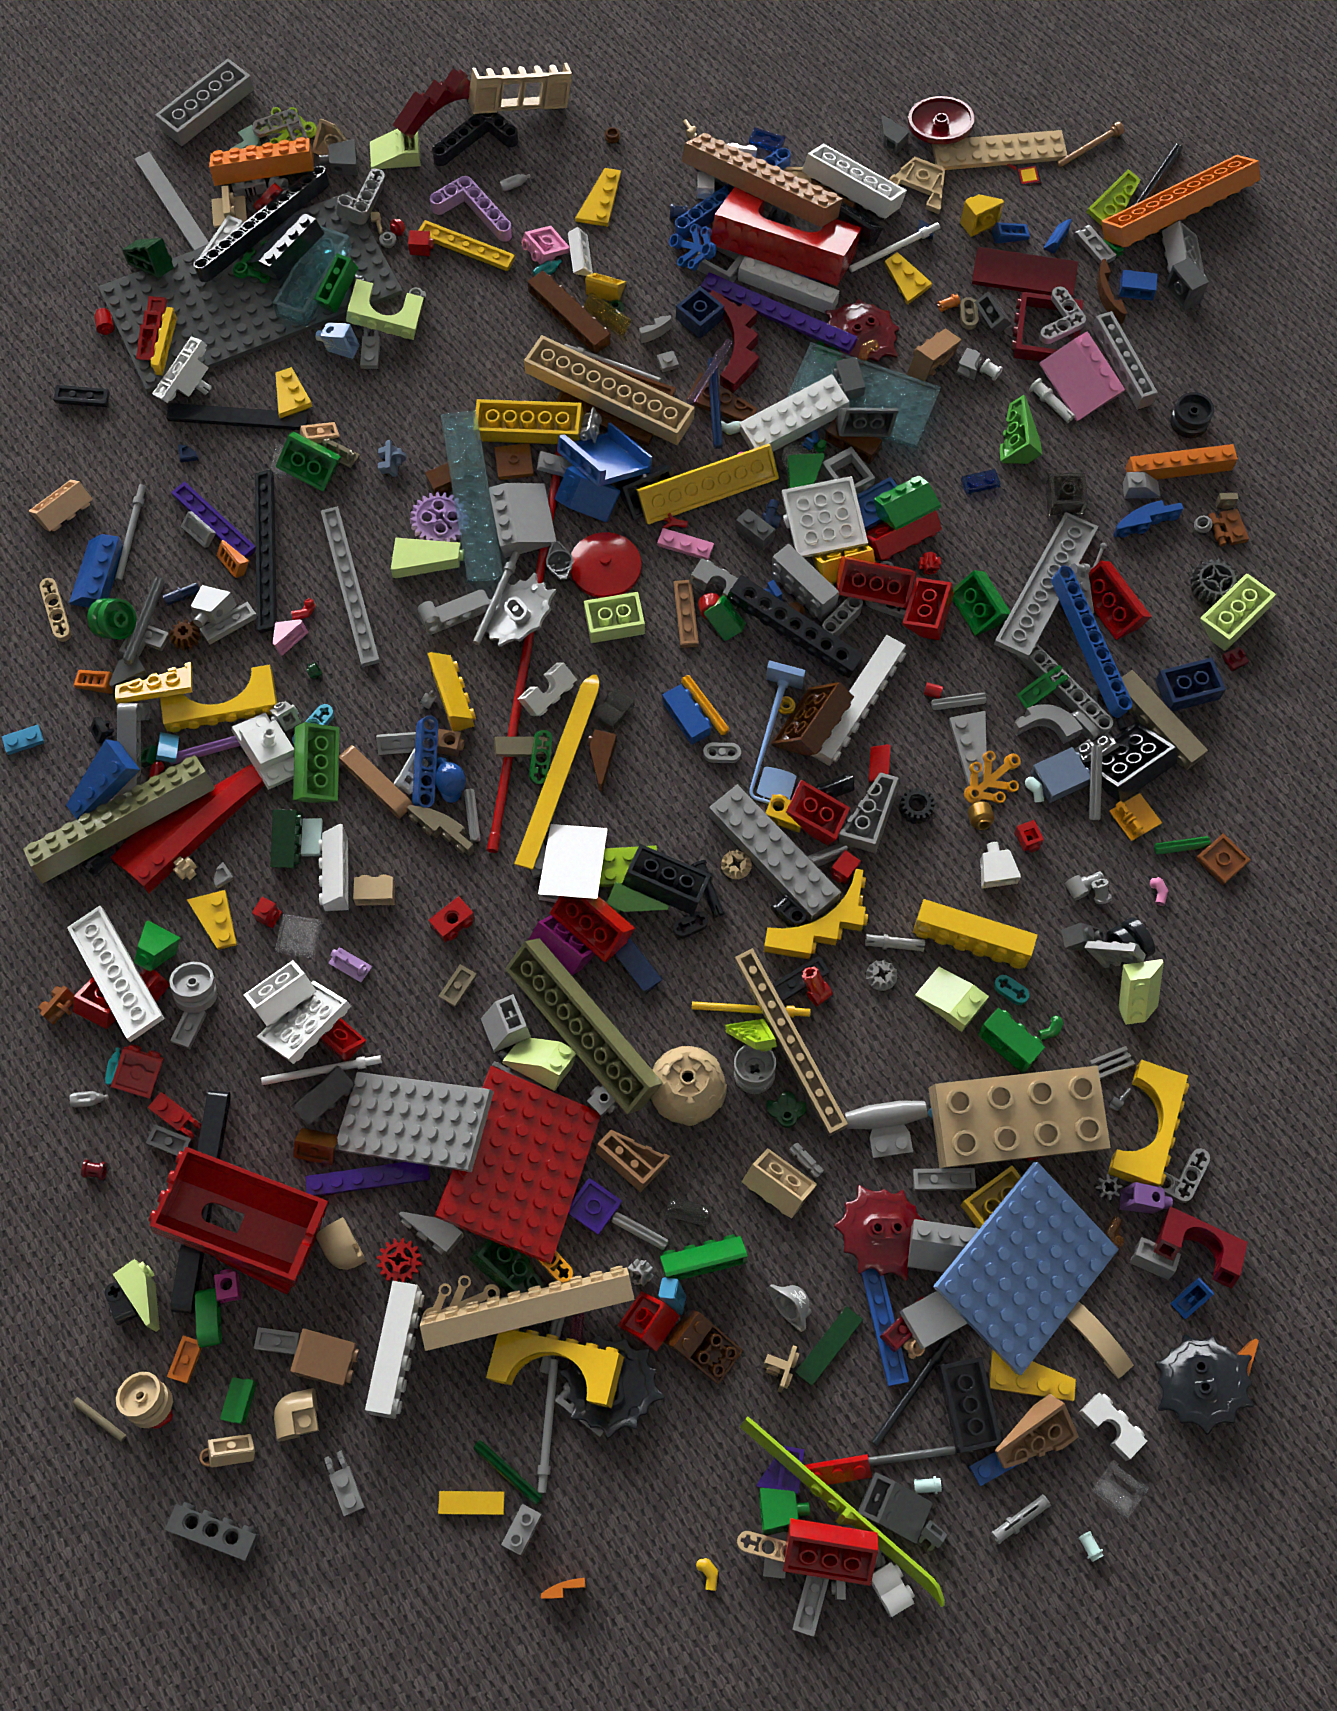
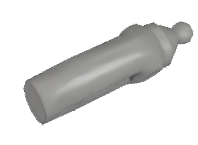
[500,174,530,191]
[70,1091,109,1108]

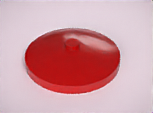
[570,532,641,598]

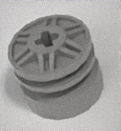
[734,1045,776,1094]

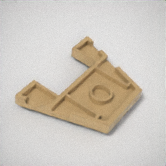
[889,157,945,214]

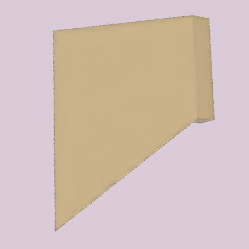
[312,119,347,155]

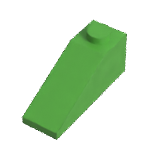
[606,882,669,913]

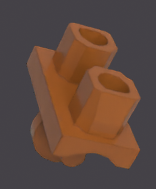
[38,985,74,1025]

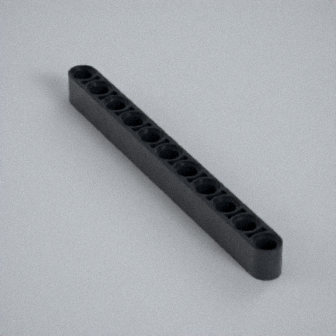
[194,166,330,282]
[170,1090,231,1314]

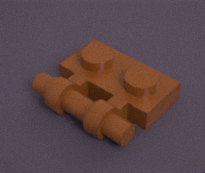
[1208,509,1249,547]

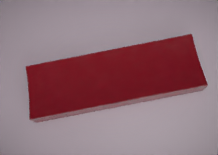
[972,247,1079,298]

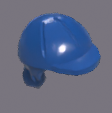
[435,757,466,803]

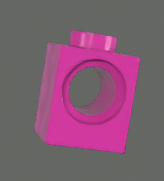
[214,1269,242,1303]

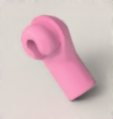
[1150,877,1168,906]

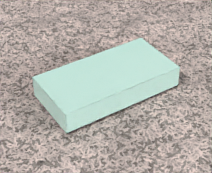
[301,818,323,856]

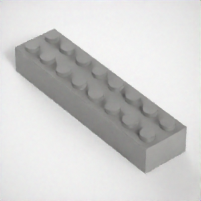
[708,784,841,923]

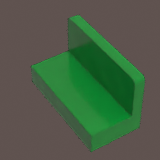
[704,595,746,641]
[220,1377,257,1426]

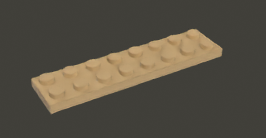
[932,130,1068,170]

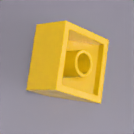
[960,194,1004,237]

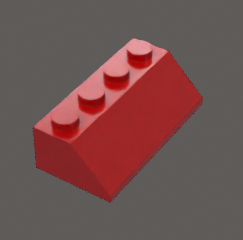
[866,510,942,561]
[837,556,916,608]
[1089,561,1152,640]
[549,896,635,962]
[783,1518,878,1586]

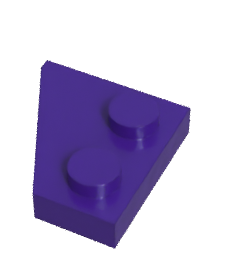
[757,1446,804,1494]

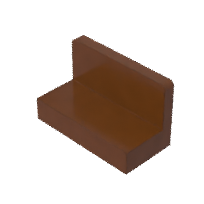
[293,1128,338,1165]

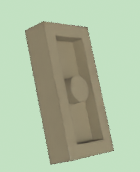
[438,964,477,1008]

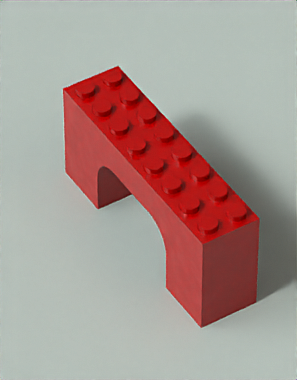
[711,187,862,286]

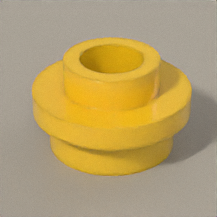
[779,696,795,715]

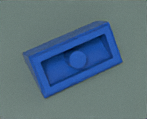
[1044,219,1072,253]

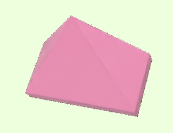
[273,619,309,656]

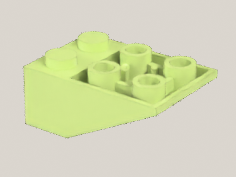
[370,129,421,169]

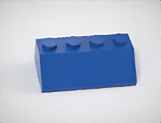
[69,534,123,607]

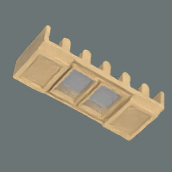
[468,63,572,114]

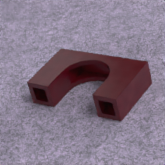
[1153,1206,1248,1289]

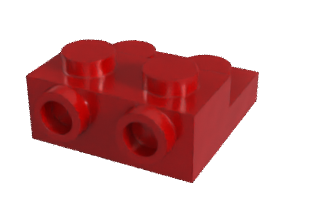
[110,1044,164,1099]

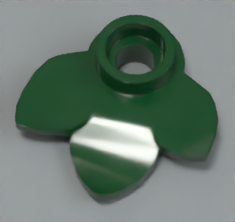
[766,1090,807,1128]

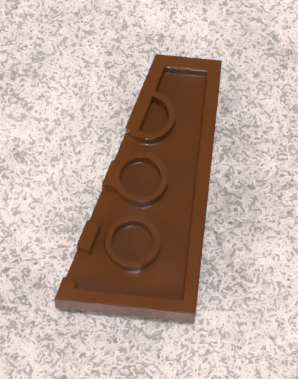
[686,372,757,421]

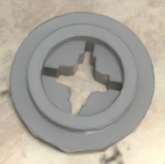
[866,960,897,991]

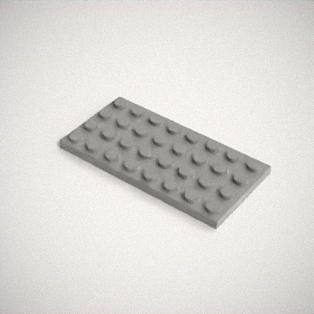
[336,1072,494,1172]

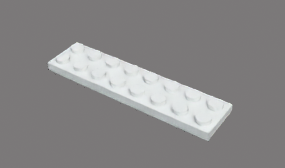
[67,906,165,1042]

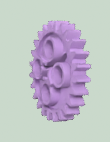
[410,492,469,542]

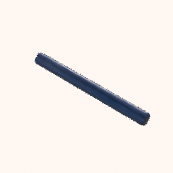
[707,357,723,449]

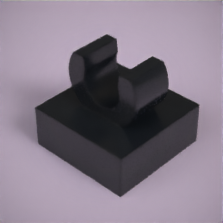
[90,716,114,744]

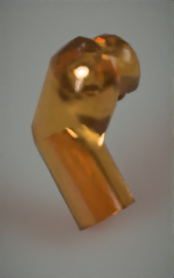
[858,339,879,362]
[1106,1216,1124,1247]

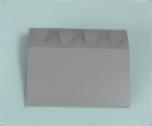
[489,483,556,558]

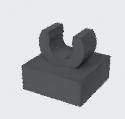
[919,1520,947,1551]

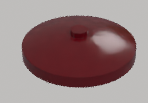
[908,96,974,145]

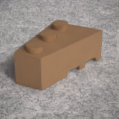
[907,328,961,386]
[595,1130,670,1192]

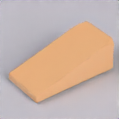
[299,422,340,444]

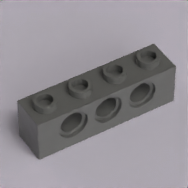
[165,1502,260,1562]

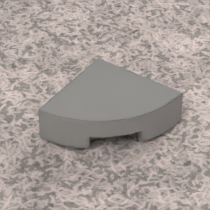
[214,862,234,889]

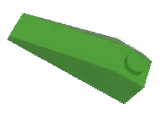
[1000,395,1042,464]

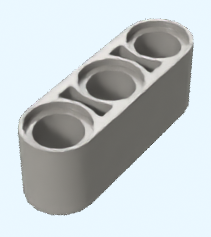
[822,597,863,637]

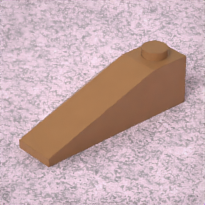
[995,1394,1079,1469]

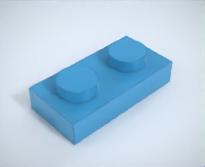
[2,725,45,755]

